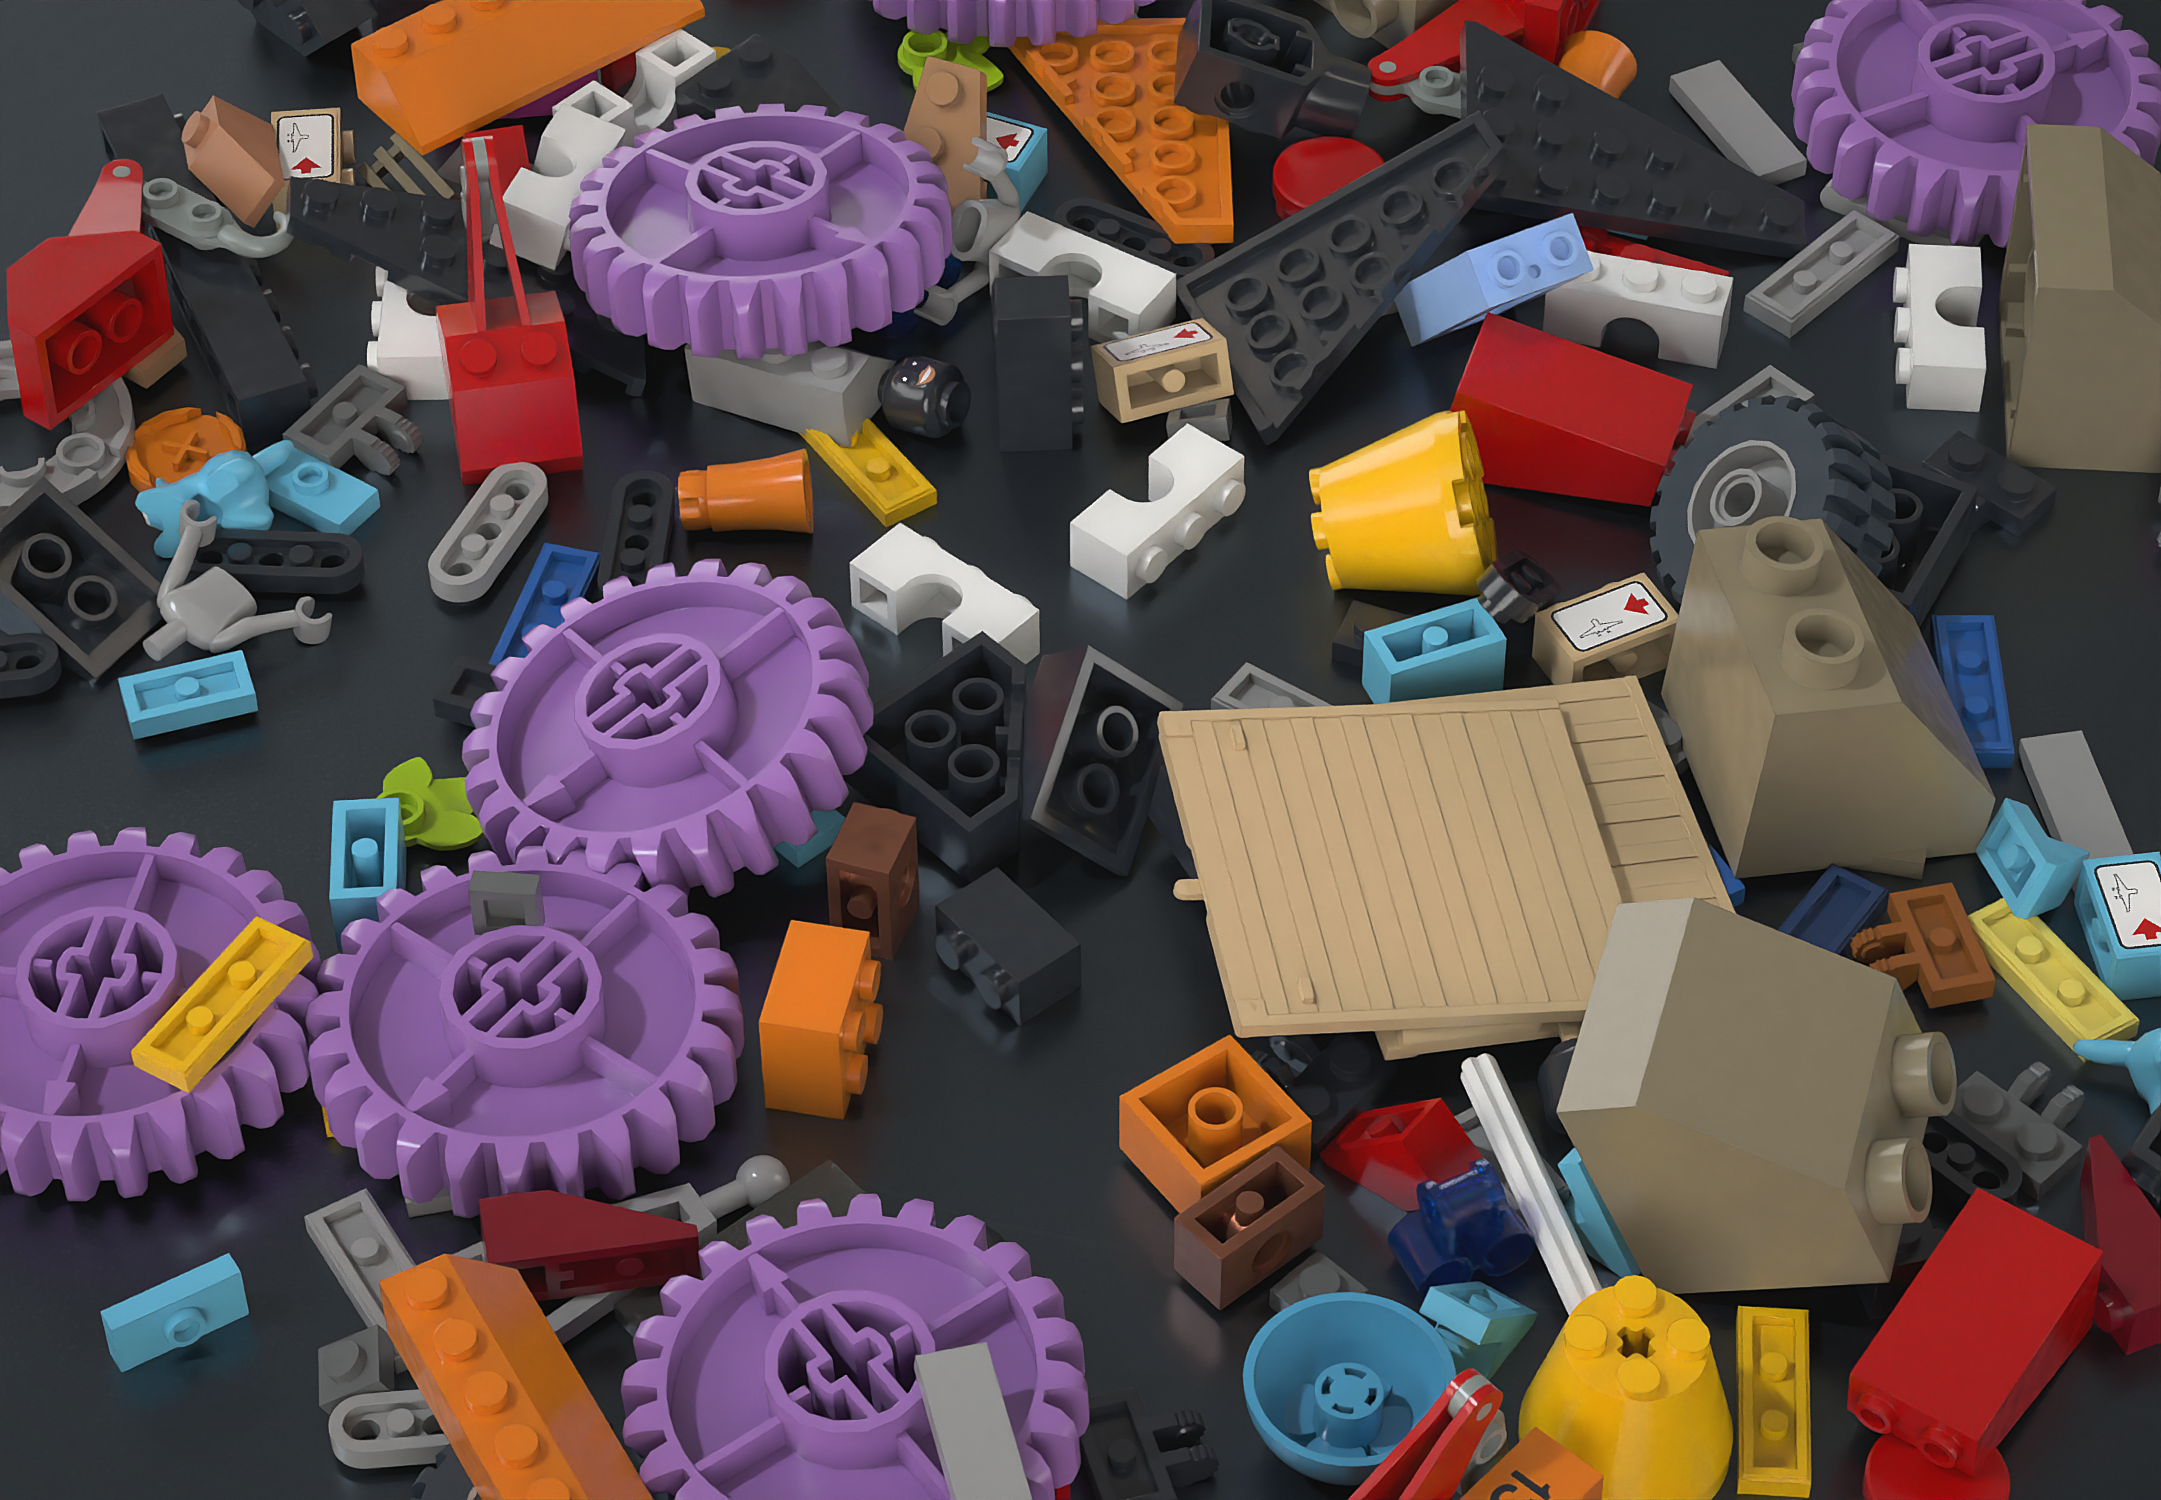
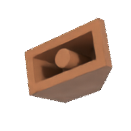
[182,95,285,228]

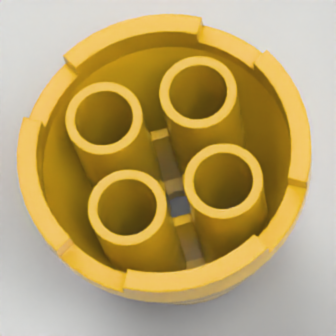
[1309,410,1498,596]
[1518,1275,1733,1500]

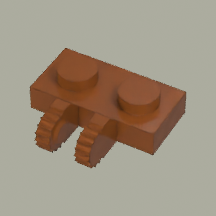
[1850,882,1996,1008]

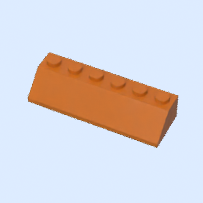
[351,0,705,156]
[379,1253,654,1500]

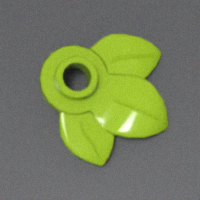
[898,30,1004,92]
[376,757,485,851]

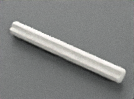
[1460,1053,1602,1316]

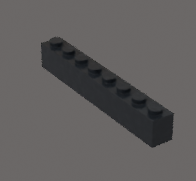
[96,94,318,444]

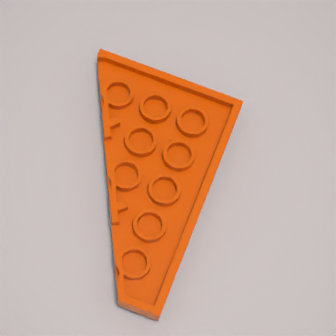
[1008,18,1234,244]

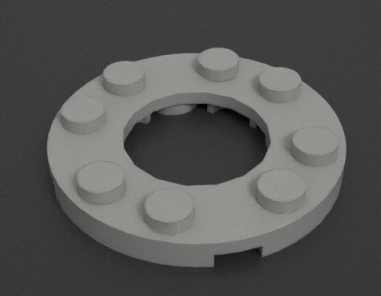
[0,340,135,514]

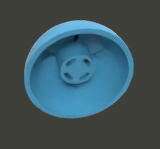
[1243,1292,1456,1486]

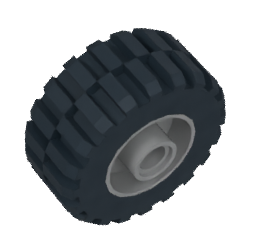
[1650,395,1895,604]

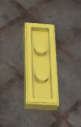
[1967,898,2140,1063]

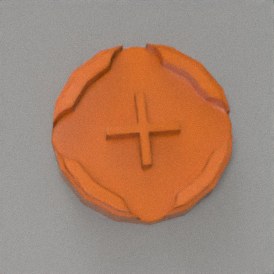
[125,407,247,492]

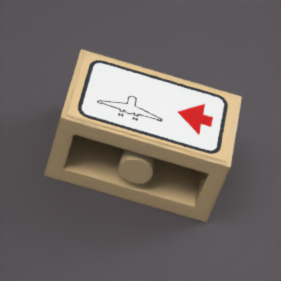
[271,108,357,231]
[1090,318,1234,423]
[1532,572,1679,685]

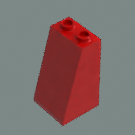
[1450,312,1696,507]
[1847,1187,2103,1477]

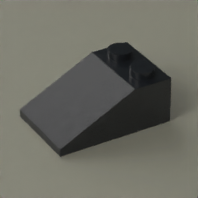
[675,34,844,120]
[0,476,164,683]
[1023,645,1184,877]

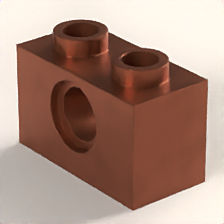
[826,802,920,961]
[1174,1146,1325,1310]

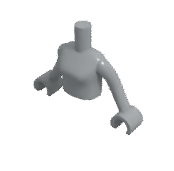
[913,137,1021,326]
[143,500,332,661]

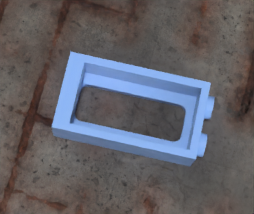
[1394,213,1594,347]

